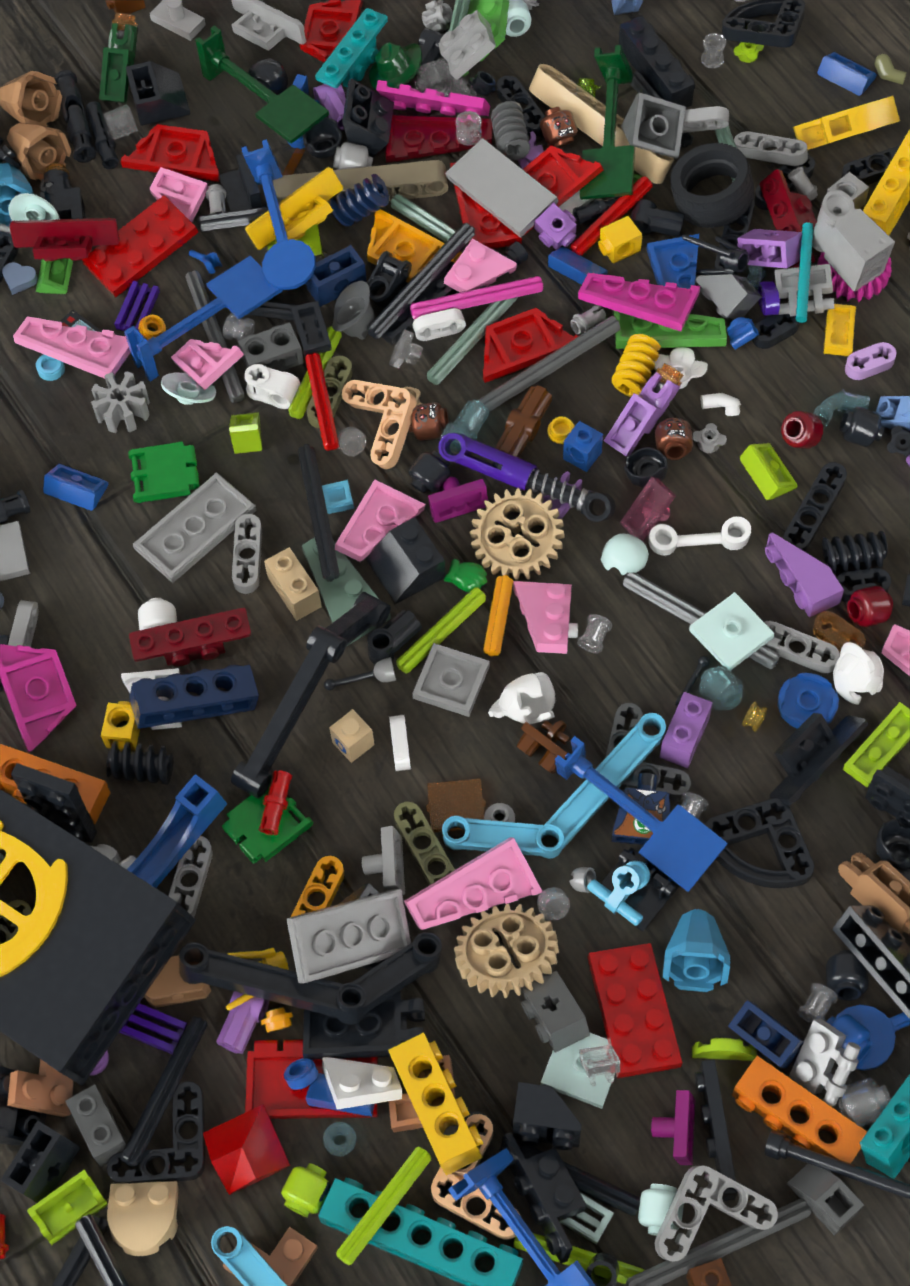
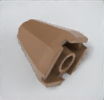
[0,71,62,127]
[7,123,72,181]

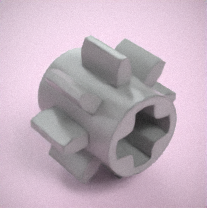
[422,0,453,33]

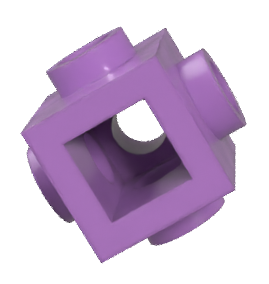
[534,202,577,250]

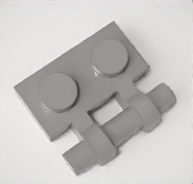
[775,264,834,316]
[789,1018,861,1107]

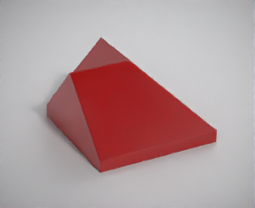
[203,1104,291,1195]

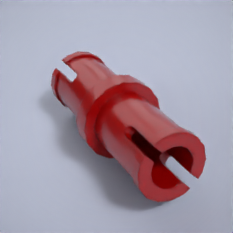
[258,770,292,835]

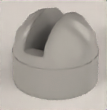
[570,867,596,893]

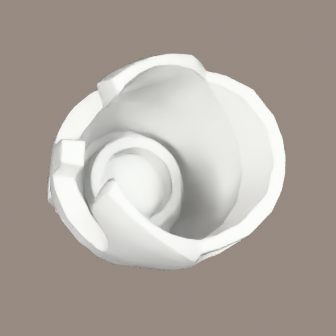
[833,642,884,705]
[488,672,555,724]

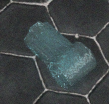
[440,399,489,453]

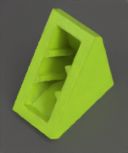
[229,412,262,454]

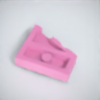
[150,167,209,222]

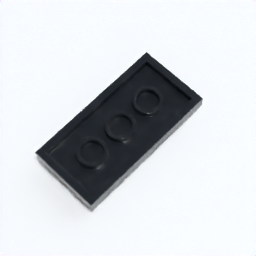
[11,763,97,842]

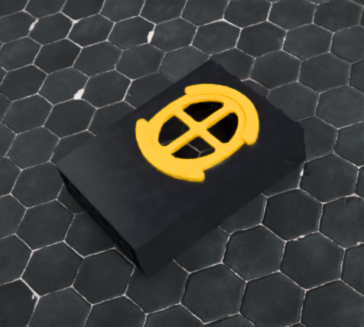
[0,789,196,1086]

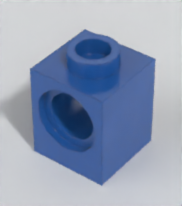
[563,421,603,472]

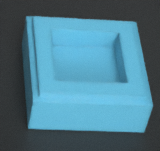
[322,480,354,514]

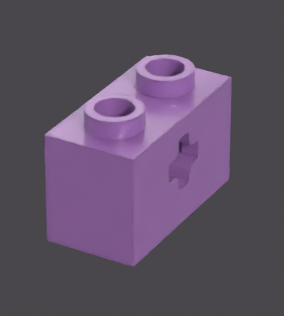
[738,229,802,268]
[660,692,713,769]

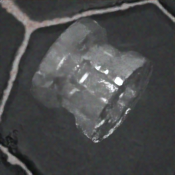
[455,111,482,145]
[223,313,255,343]

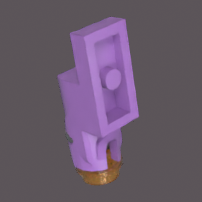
[604,363,684,456]

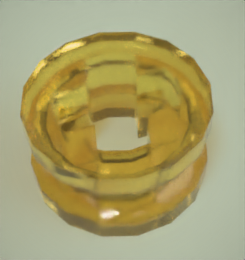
[742,702,768,732]

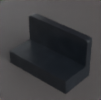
[219,154,262,211]

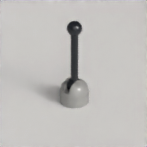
[324,657,396,691]

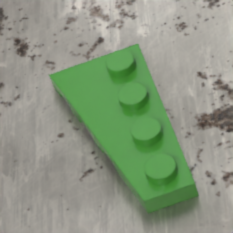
[613,310,727,349]

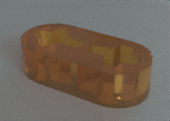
[813,611,866,653]

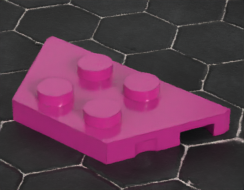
[0,644,77,753]

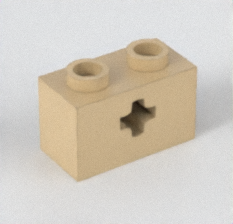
[264,547,322,621]

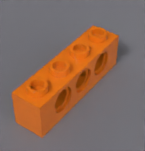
[0,744,111,825]
[732,1056,867,1164]

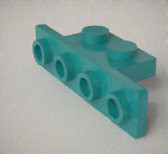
[315,8,388,88]

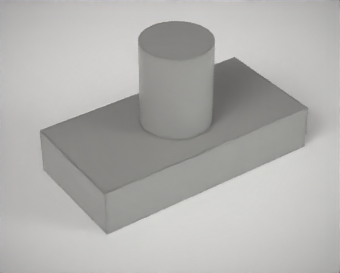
[150,0,206,41]
[362,826,405,895]

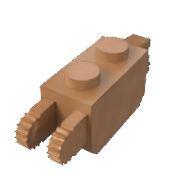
[838,852,910,935]
[143,955,211,1008]

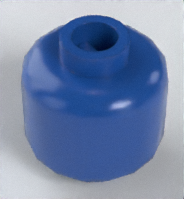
[826,1014,872,1063]

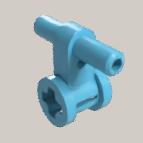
[587,860,650,926]

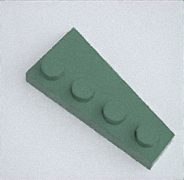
[302,537,391,647]

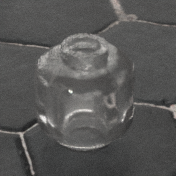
[838,1078,891,1127]

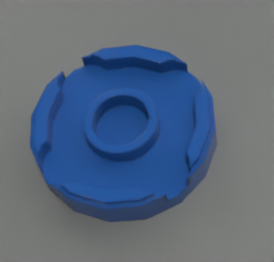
[777,673,839,729]

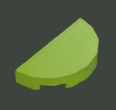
[692,1038,757,1061]

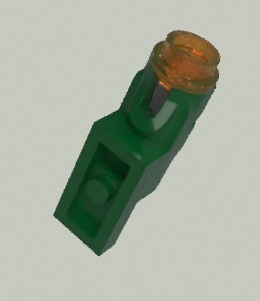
[99,13,138,103]

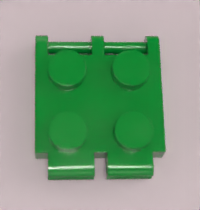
[128,442,200,503]
[222,780,314,864]

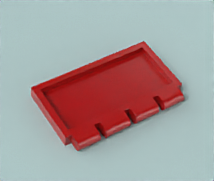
[245,1039,378,1119]

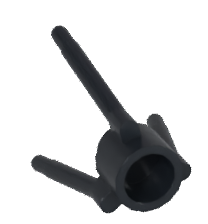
[682,234,749,275]

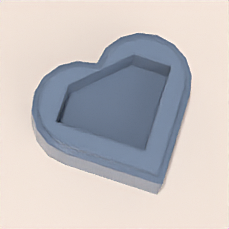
[2,262,38,295]

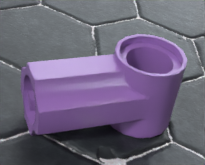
[313,84,346,131]
[216,991,270,1054]

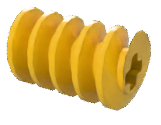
[612,334,661,397]

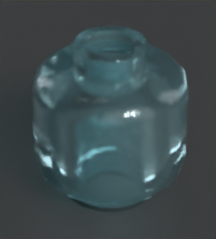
[699,666,744,711]

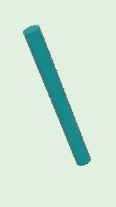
[796,222,814,323]

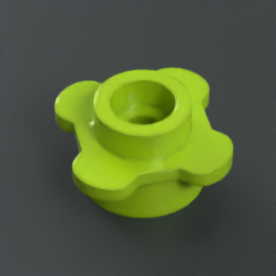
[734,42,764,63]

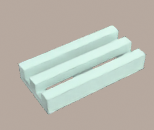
[560,1193,614,1245]

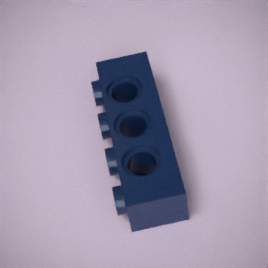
[129,665,259,729]

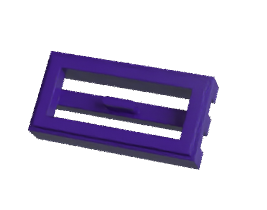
[114,281,160,331]
[119,1003,187,1054]

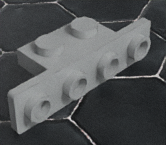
[231,0,307,51]

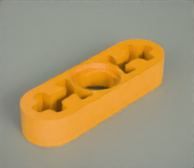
[290,856,344,918]

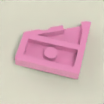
[444,239,517,293]
[171,339,244,390]

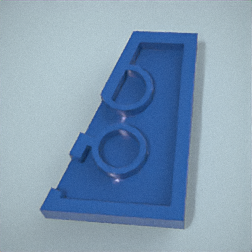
[647,234,699,309]

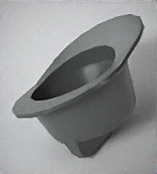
[332,281,375,340]

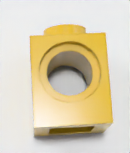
[598,216,642,264]
[101,701,140,751]

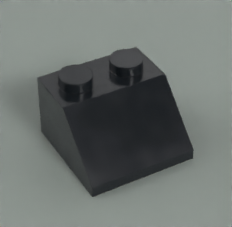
[366,517,446,604]

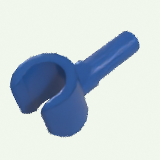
[189,250,223,274]

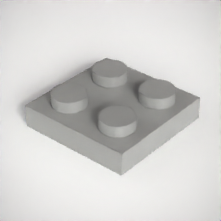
[412,643,490,717]

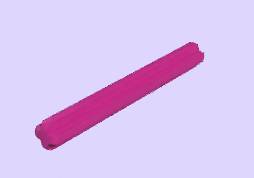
[410,276,543,319]

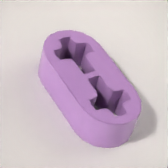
[845,342,896,380]

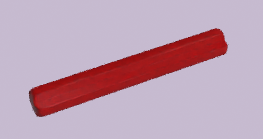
[570,176,653,256]
[305,353,339,451]

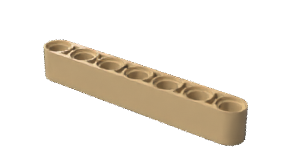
[529,64,674,184]

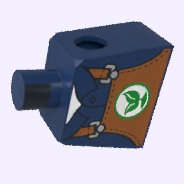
[611,773,670,845]

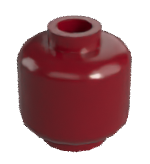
[781,411,823,449]
[847,586,893,627]

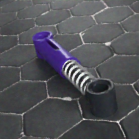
[438,433,616,522]

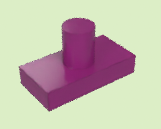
[428,477,488,523]
[651,1090,696,1165]

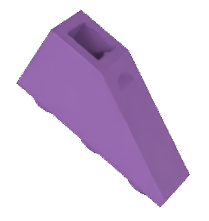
[765,533,844,617]

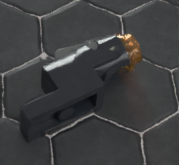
[40,163,86,219]

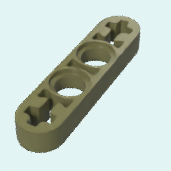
[394,801,455,886]

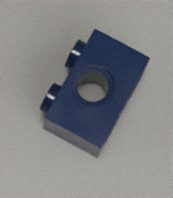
[306,245,367,307]
[728,1000,804,1069]

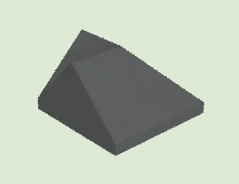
[621,92,686,159]

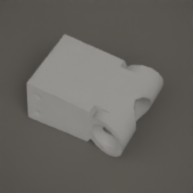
[812,190,895,292]

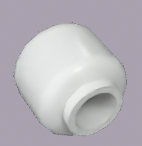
[138,598,177,630]

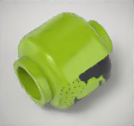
[281,1163,331,1217]

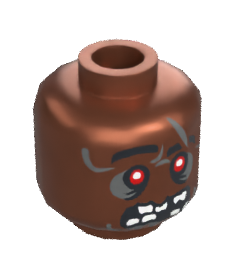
[540,106,578,148]
[408,402,449,441]
[655,418,693,460]

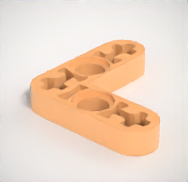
[341,380,417,469]
[431,1114,520,1240]

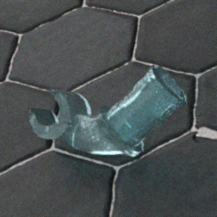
[813,389,870,428]

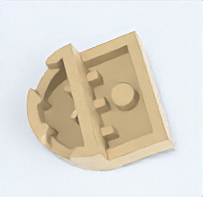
[107,1181,179,1256]

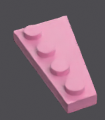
[13,316,131,379]

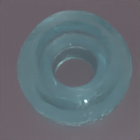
[323,1122,356,1156]

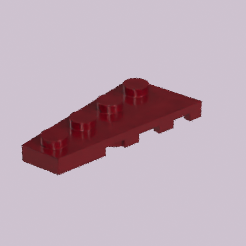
[386,115,493,163]

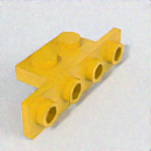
[245,167,343,250]

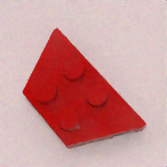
[300,0,363,63]
[121,124,220,182]
[522,146,604,236]
[483,308,579,383]

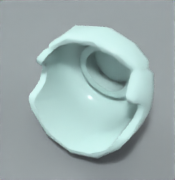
[601,533,649,575]

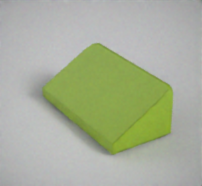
[740,443,798,500]

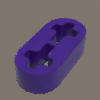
[758,281,780,315]

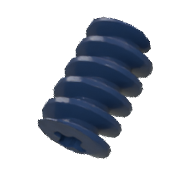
[329,174,389,227]

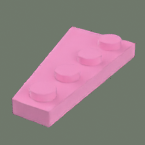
[404,837,543,930]

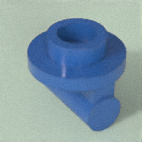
[727,317,759,350]

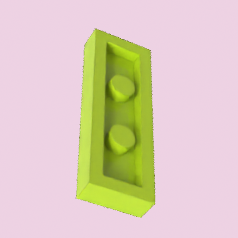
[843,702,910,788]

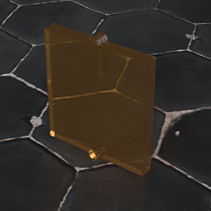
[426,779,486,832]

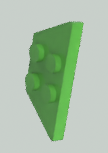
[462,0,509,77]

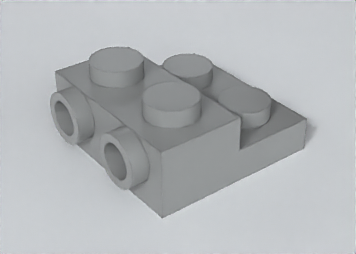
[438,10,496,80]

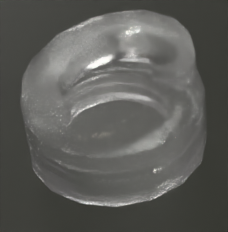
[337,427,366,456]
[537,887,570,920]

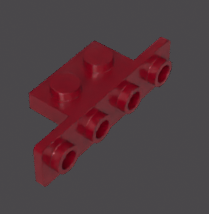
[759,169,817,268]
[9,218,120,261]
[129,608,251,667]

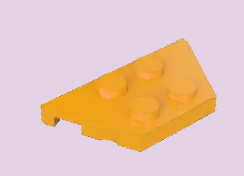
[367,209,462,283]

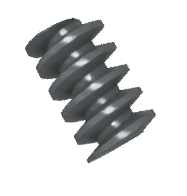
[491,101,530,161]

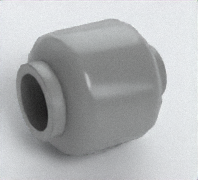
[333,142,373,170]

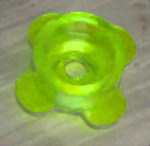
[576,78,601,97]

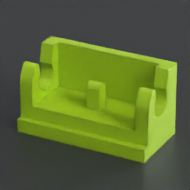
[27,1170,108,1245]

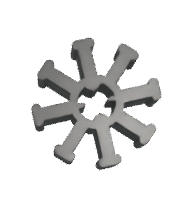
[91,372,150,433]

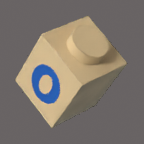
[329,709,375,763]

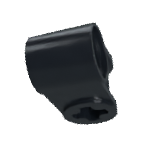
[367,251,412,307]

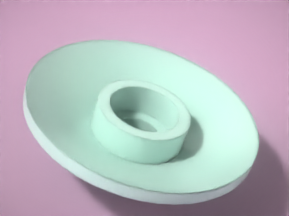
[8,193,60,221]
[161,372,216,405]

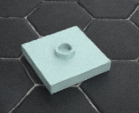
[689,592,775,672]
[541,1032,616,1109]

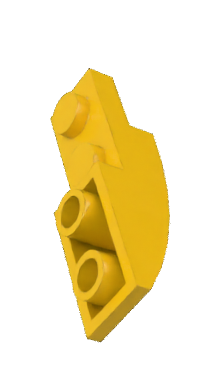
[793,96,900,150]

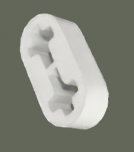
[412,308,466,341]
[389,715,411,771]

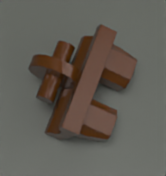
[516,720,570,774]

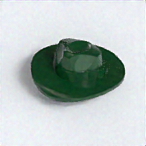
[369,42,422,90]

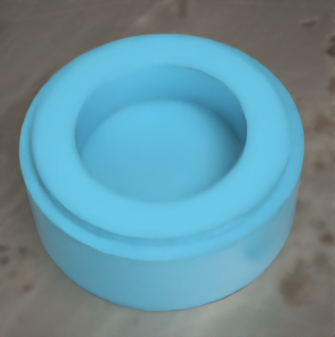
[36,354,65,381]

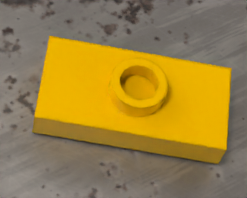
[823,304,856,356]

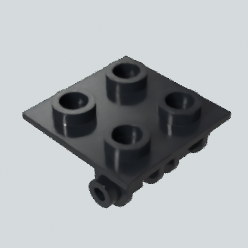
[593,848,680,932]

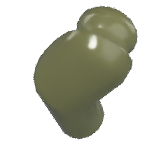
[875,54,907,85]

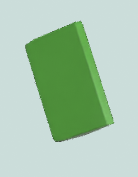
[36,258,73,294]

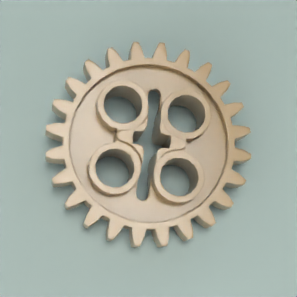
[470,488,565,581]
[454,904,559,998]

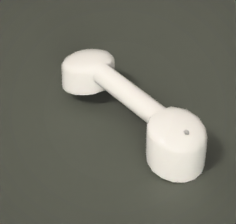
[648,517,751,556]

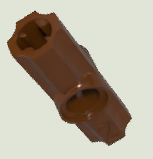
[495,385,552,458]

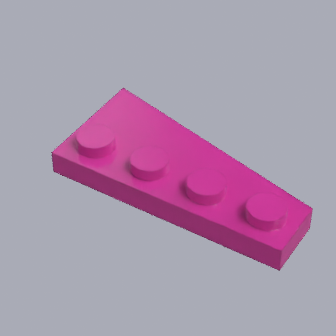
[376,80,490,118]
[578,273,701,331]

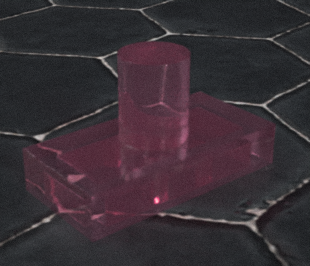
[620,477,676,542]

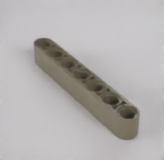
[267,160,448,206]

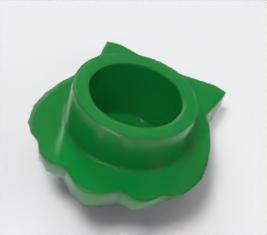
[444,559,487,592]

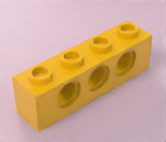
[863,130,910,236]
[388,1032,484,1176]

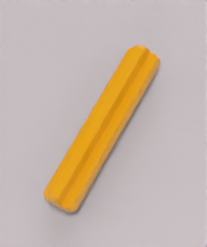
[483,575,513,657]

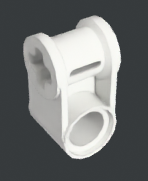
[245,364,300,409]

